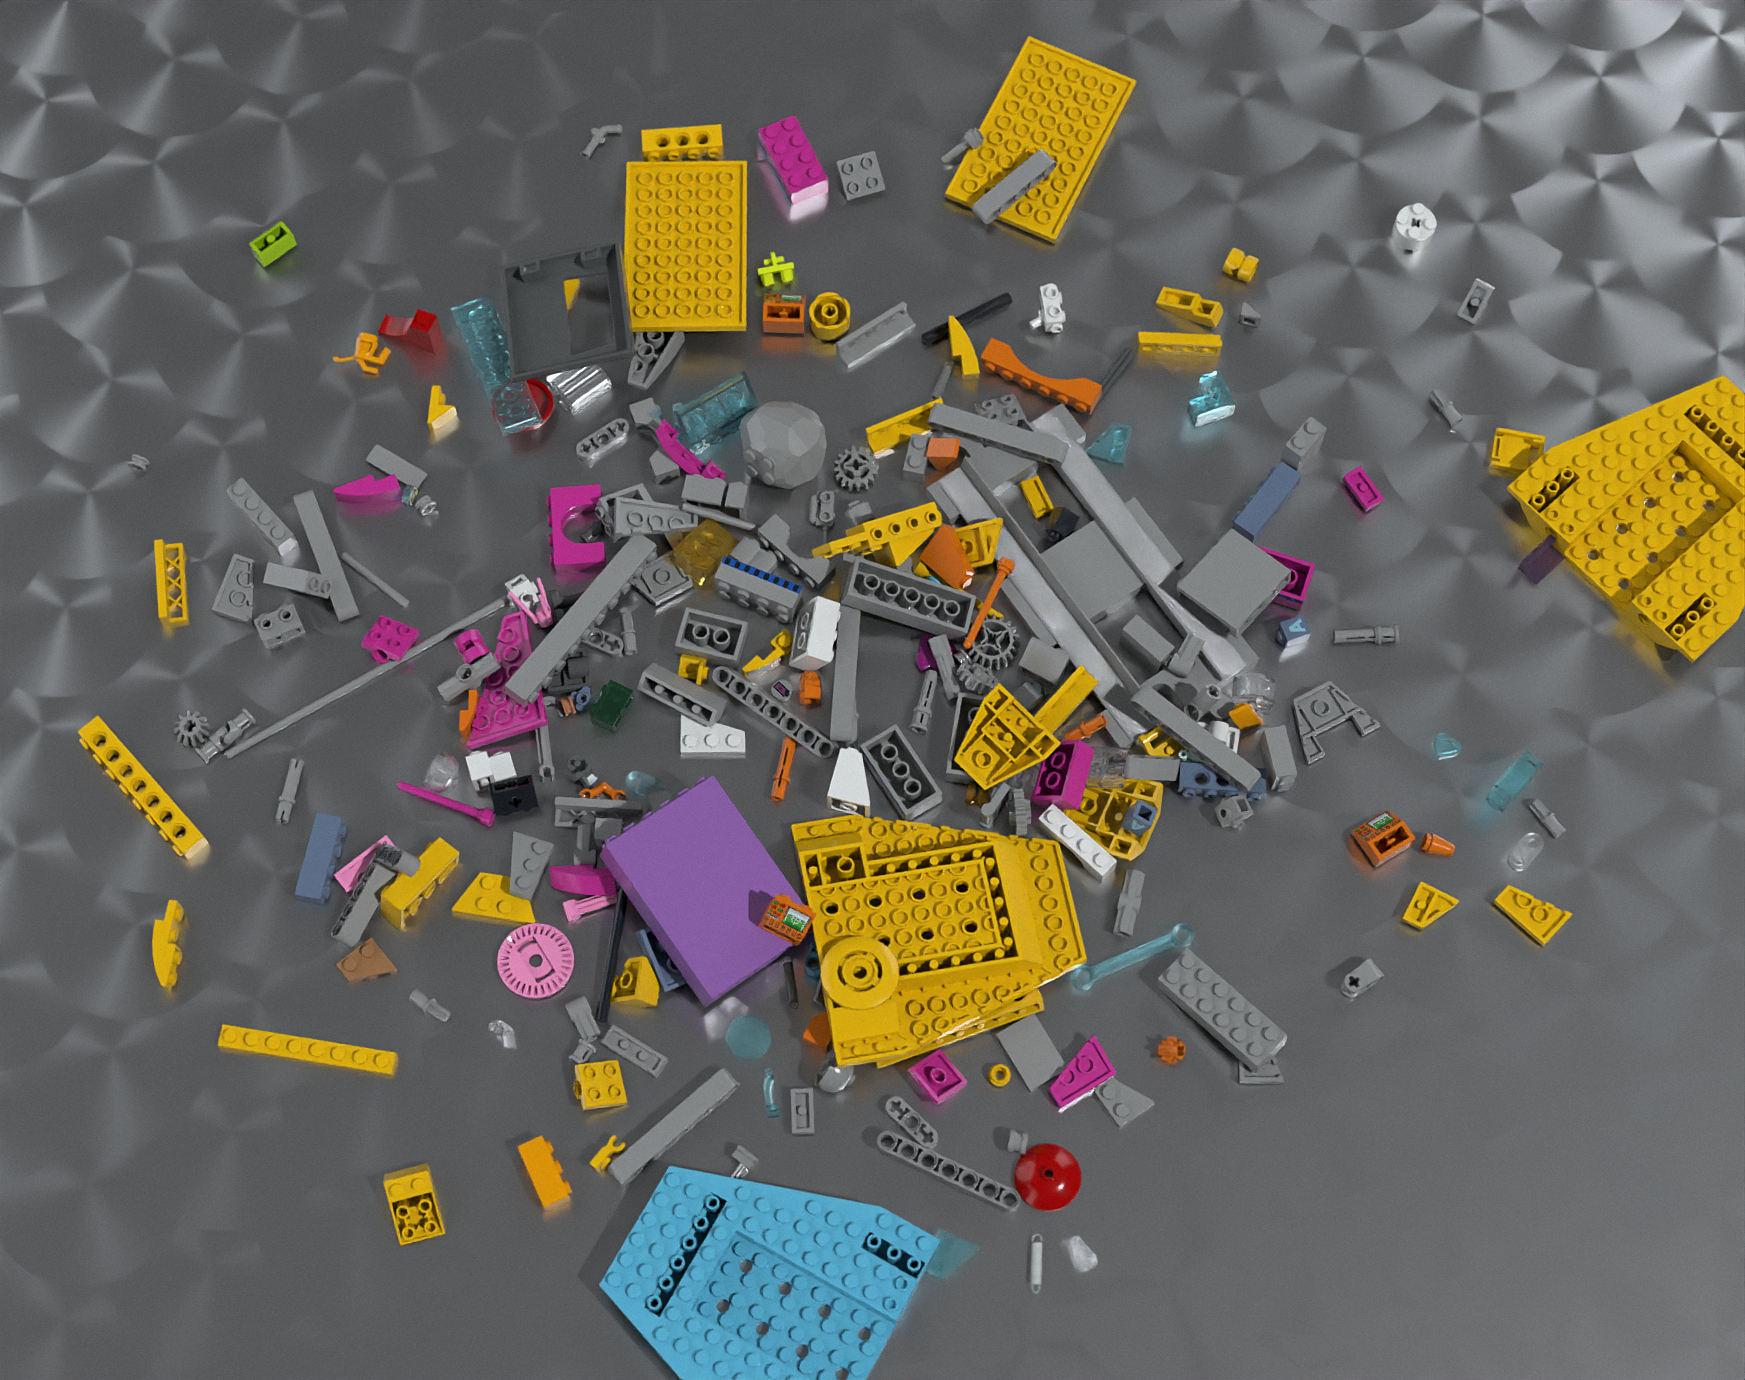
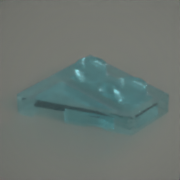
[1085,422,1133,466]
[924,1229,980,1281]

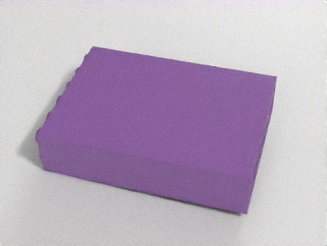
[599,775,813,1007]

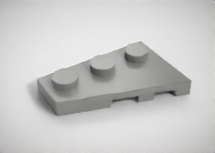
[211,553,254,626]
[1239,1055,1284,1084]

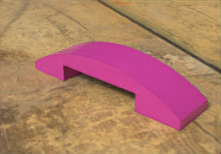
[656,419,726,479]

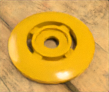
[821,936,899,1011]

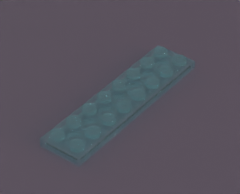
[451,295,543,437]

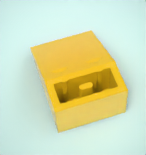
[383,1163,445,1245]

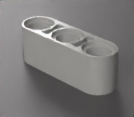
[1123,754,1181,781]

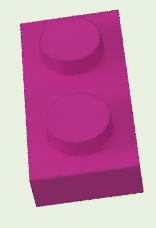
[1342,466,1384,511]

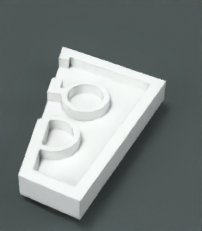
[681,712,745,755]

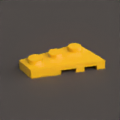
[1493,885,1572,946]

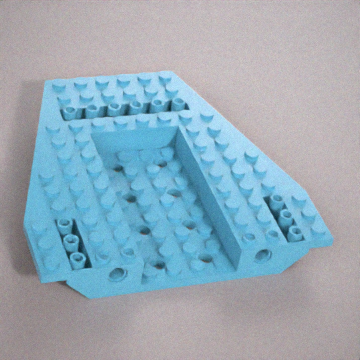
[599,1166,941,1380]

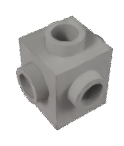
[1214,794,1254,828]

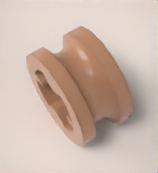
[560,695,576,716]

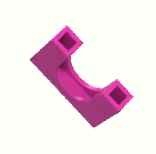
[547,484,606,573]

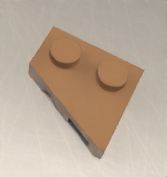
[336,937,397,983]

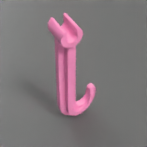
[563,888,629,922]

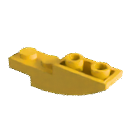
[152,900,183,992]

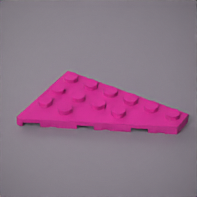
[467,610,549,750]

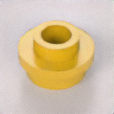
[988,1064,1011,1087]

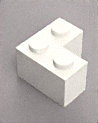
[465,751,517,794]

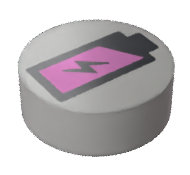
[771,680,793,702]

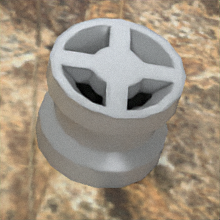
[1007,1129,1029,1155]

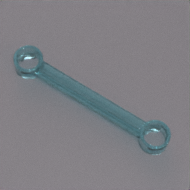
[1072,923,1194,990]

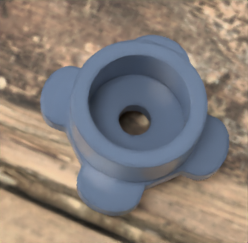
[571,686,596,711]

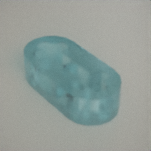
[626,771,665,798]

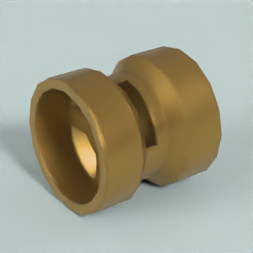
[965,782,990,807]

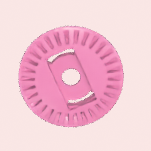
[497,923,574,999]

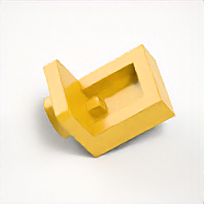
[678,654,709,685]

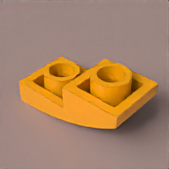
[1229,702,1264,733]

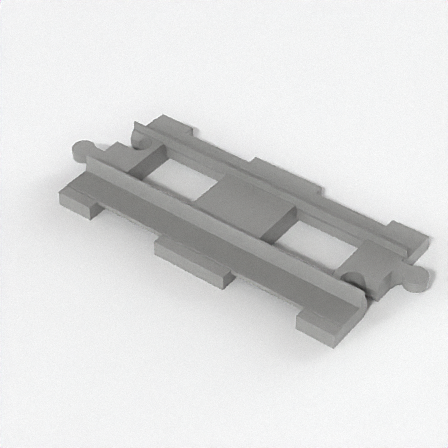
[926,403,1259,754]

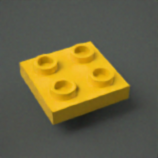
[574,1060,627,1110]

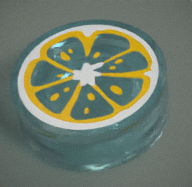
[402,485,418,506]

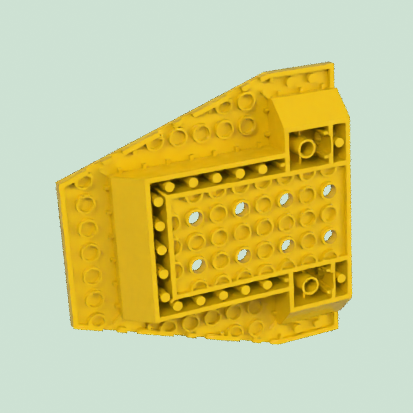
[1506,375,1745,663]
[791,814,1087,1068]

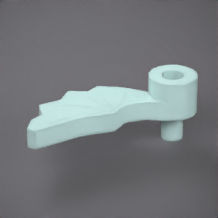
[1179,750,1203,763]

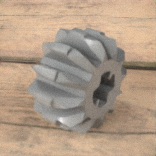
[173,711,211,748]

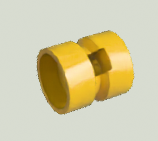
[1222,247,1260,283]

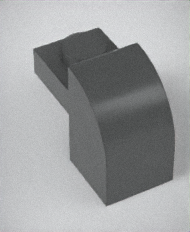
[1012,681,1049,713]

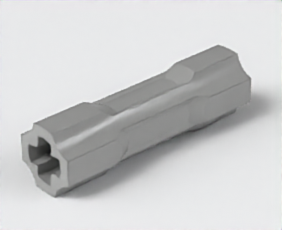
[928,634,965,701]

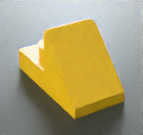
[427,385,457,432]

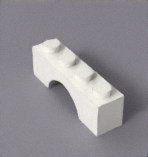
[1037,804,1117,883]

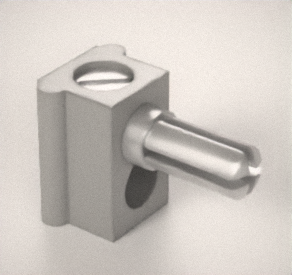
[731,1145,759,1179]

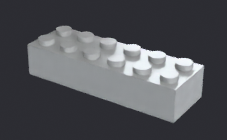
[841,557,976,642]
[1157,948,1287,1074]

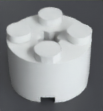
[1392,203,1437,252]

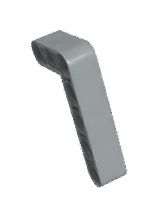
[331,843,420,947]

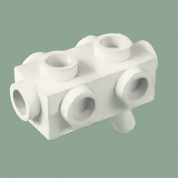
[1029,284,1066,333]

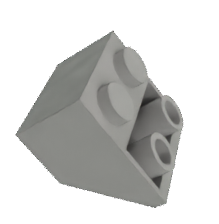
[1018,636,1070,692]

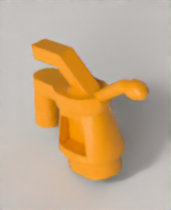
[333,332,391,375]

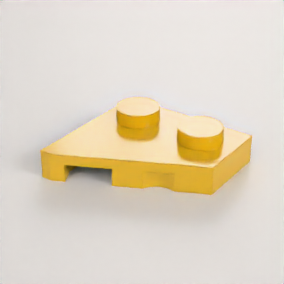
[1401,881,1459,930]

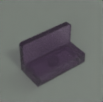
[1518,534,1565,584]

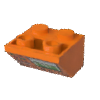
[763,294,806,334]
[1351,810,1416,867]
[757,894,816,946]

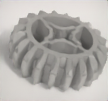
[963,614,1020,670]

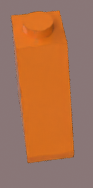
[919,524,975,589]

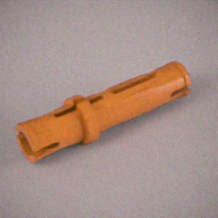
[770,737,797,802]

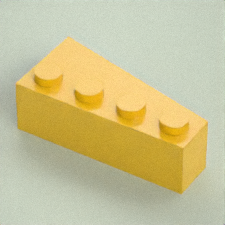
[380,837,459,930]

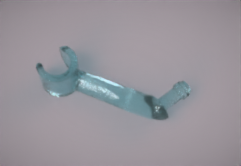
[763,1068,780,1118]

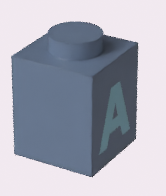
[1276,614,1311,648]
[1121,799,1158,837]

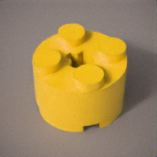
[809,292,850,340]

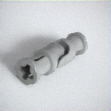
[194,708,256,764]

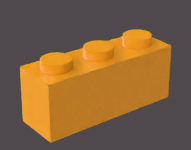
[517,1135,572,1211]

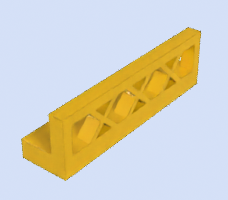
[1138,332,1222,357]
[865,398,943,456]
[154,539,189,625]
[1034,665,1099,734]

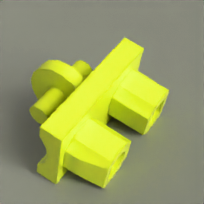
[757,252,794,287]

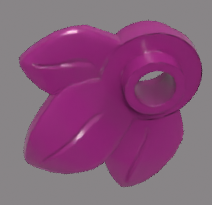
[916,634,957,672]

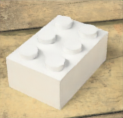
[789,596,841,672]

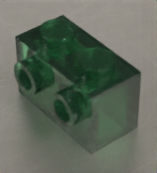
[589,679,635,733]

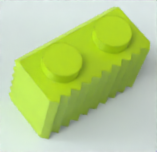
[249,221,297,267]

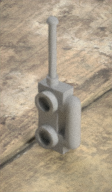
[809,491,835,544]

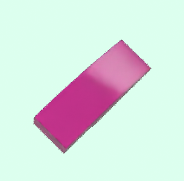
[333,474,403,504]
[550,864,617,895]

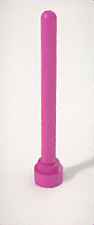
[397,781,495,827]

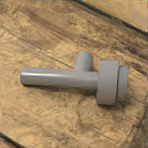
[941,128,985,164]

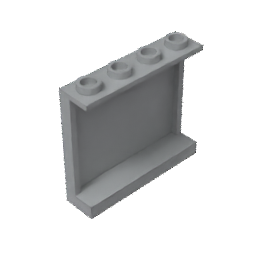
[1177,528,1291,639]

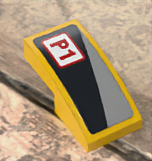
[742,647,785,679]

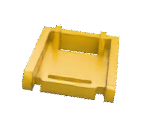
[1490,428,1546,474]

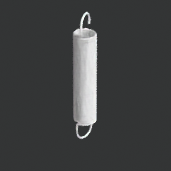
[1031,1234,1042,1293]

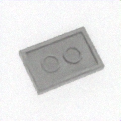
[996,1013,1067,1092]

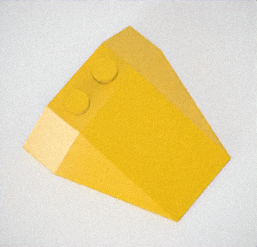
[954,683,1061,790]
[1063,779,1163,861]

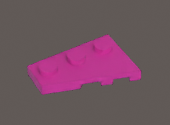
[1048,1035,1117,1108]

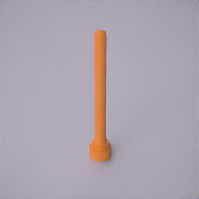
[963,557,1015,649]

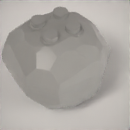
[740,401,827,489]

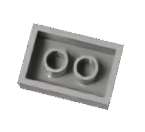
[675,607,748,669]

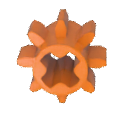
[1158,1036,1186,1064]

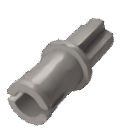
[1429,388,1462,427]
[619,613,638,655]
[1529,799,1566,839]
[409,989,451,1022]

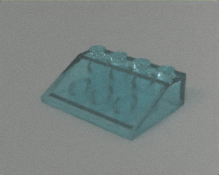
[674,370,759,455]

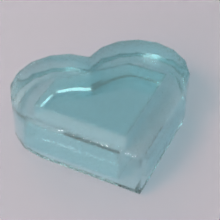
[1434,733,1462,760]

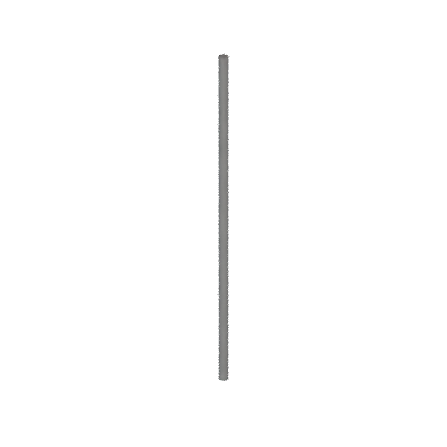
[225,595,509,759]

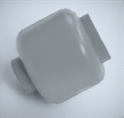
[844,500,875,528]

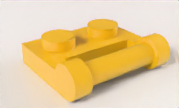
[1137,727,1189,758]

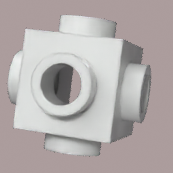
[505,574,539,611]

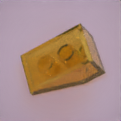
[670,518,740,586]

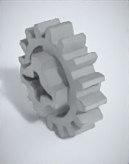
[833,446,878,491]
[957,661,1001,696]
[1007,788,1031,836]

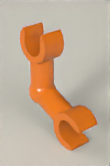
[580,781,626,800]

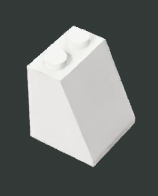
[827,747,870,818]

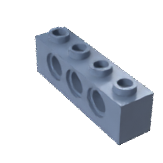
[1177,762,1267,802]

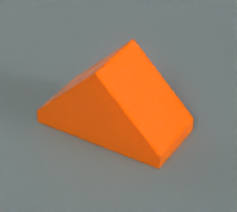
[926,438,961,471]

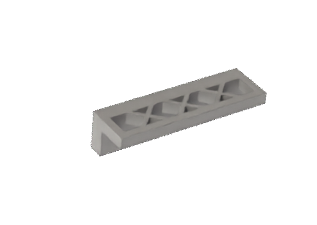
[836,301,915,368]
[554,796,643,829]

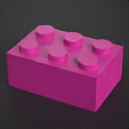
[1030,739,1095,810]

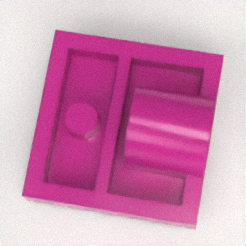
[361,615,420,663]

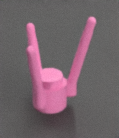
[508,577,556,628]

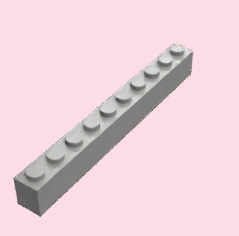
[505,535,657,708]

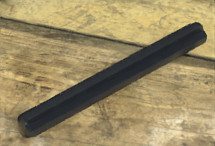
[921,292,1012,345]

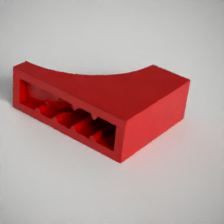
[378,309,443,354]

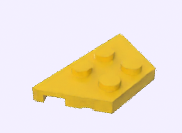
[927,518,1003,568]
[452,872,536,924]

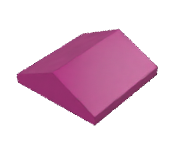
[908,1049,968,1105]

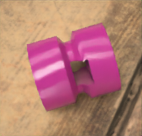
[454,629,490,665]

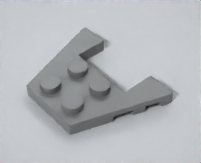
[608,532,693,606]
[1292,681,1380,765]

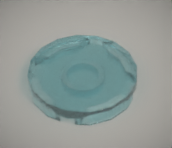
[727,1016,771,1060]

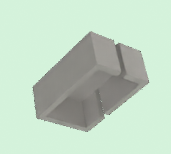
[681,474,750,521]

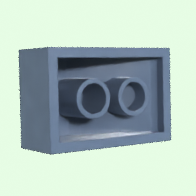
[635,927,688,993]

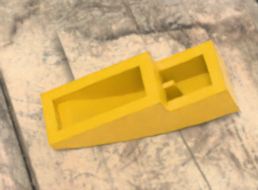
[1156,287,1224,328]
[948,316,980,380]

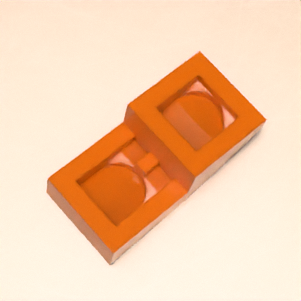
[459,690,480,738]

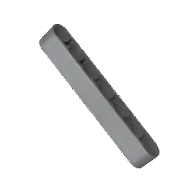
[927,403,1069,466]
[292,489,360,622]
[712,666,838,758]
[1130,684,1261,793]
[608,1067,740,1186]
[877,1131,1020,1213]

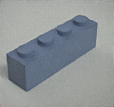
[1232,461,1302,543]
[294,812,347,905]

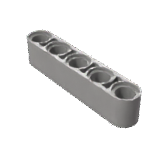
[972,149,1057,224]

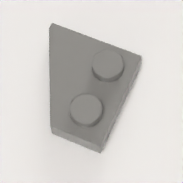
[1093,1078,1154,1128]

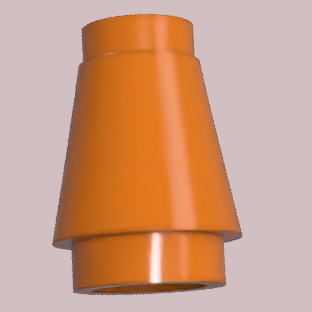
[1421,833,1455,857]

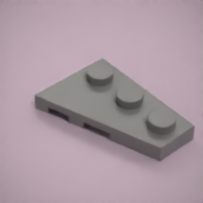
[510,831,554,901]

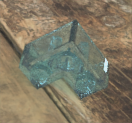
[1187,370,1235,428]

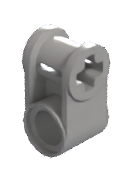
[1341,959,1384,998]

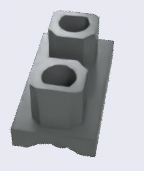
[567,755,598,788]

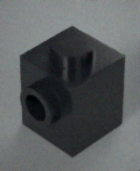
[1043,507,1080,541]

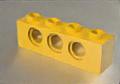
[641,124,724,162]

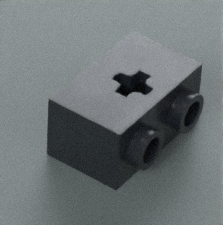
[489,775,539,816]

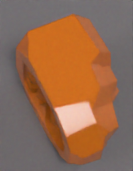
[799,671,821,705]

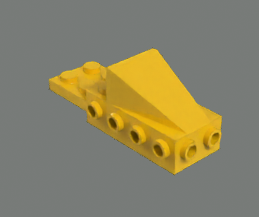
[812,501,942,568]

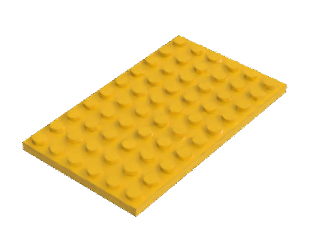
[945,36,1136,243]
[624,161,747,332]

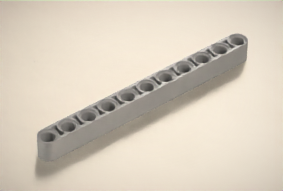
[830,531,865,742]

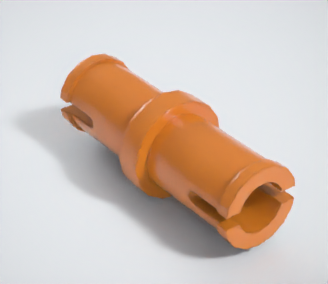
[1064,713,1108,740]

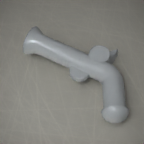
[580,124,622,160]

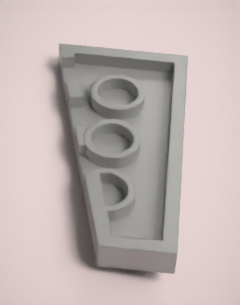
[614,497,698,537]

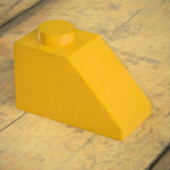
[610,956,660,1008]

